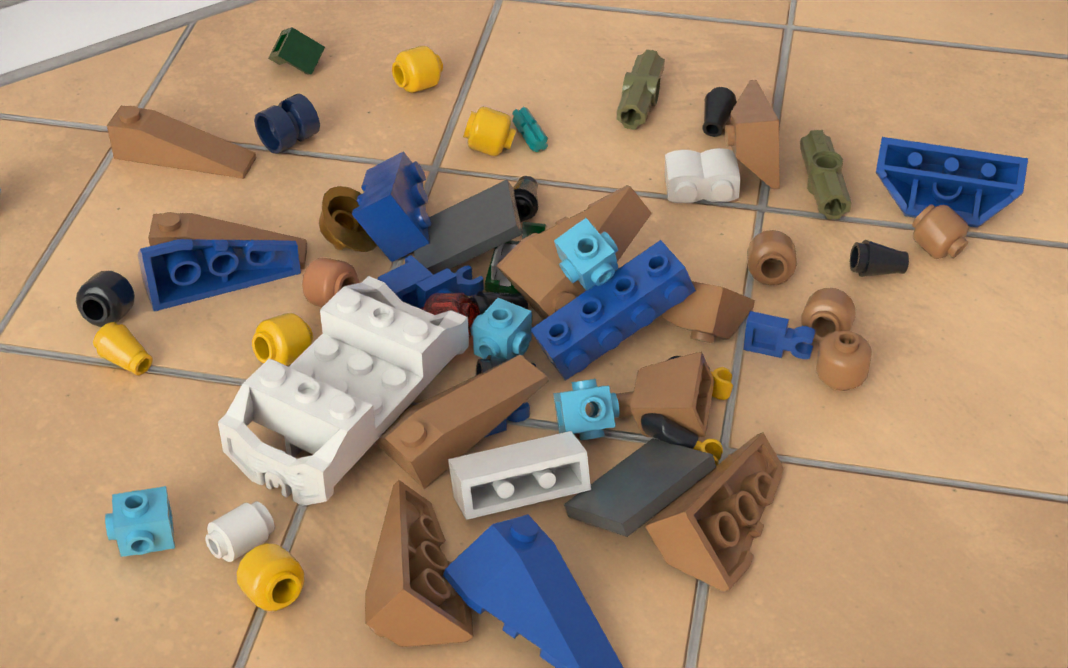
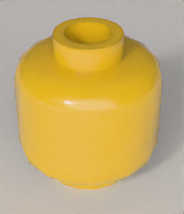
[392,46,443,93]
[463,106,516,156]
[252,313,313,366]
[237,543,305,611]

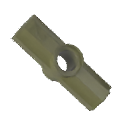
[617,50,665,130]
[800,130,851,219]

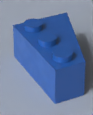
[352,151,431,262]

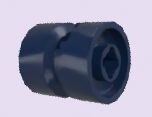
[254,94,320,154]

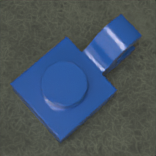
[416,265,484,315]

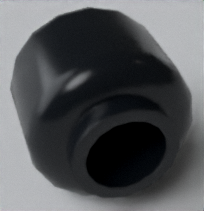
[76,271,135,327]

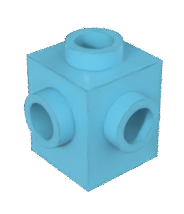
[554,218,618,291]
[471,298,532,359]
[553,379,620,440]
[105,486,175,557]

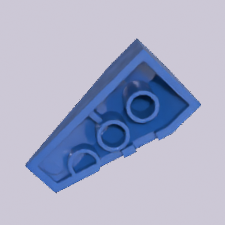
[138,239,301,312]
[443,514,623,668]

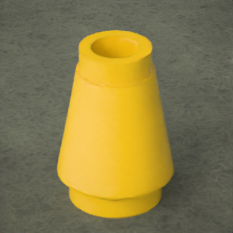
[93,322,153,376]

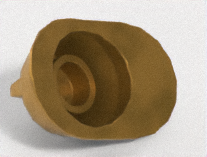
[319,186,378,252]

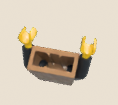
[616,352,733,466]

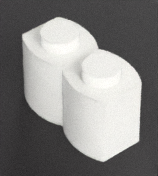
[665,148,740,203]

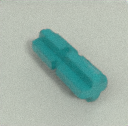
[512,107,548,152]

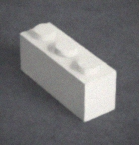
[448,431,591,520]

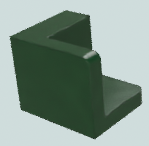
[268,27,325,75]

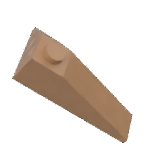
[725,80,780,189]
[107,105,256,179]
[496,185,652,319]
[148,212,307,269]
[615,268,755,343]
[375,355,549,489]
[645,432,784,591]
[365,480,474,647]

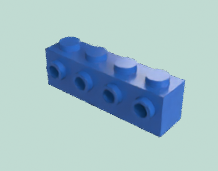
[530,240,696,381]

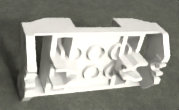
[218,276,469,506]

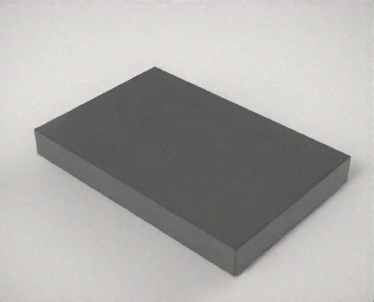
[414,179,522,275]
[564,438,716,537]

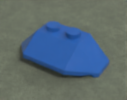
[876,137,1028,228]

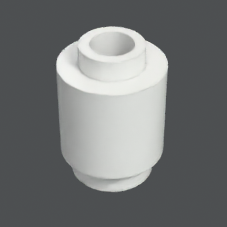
[205,501,275,562]

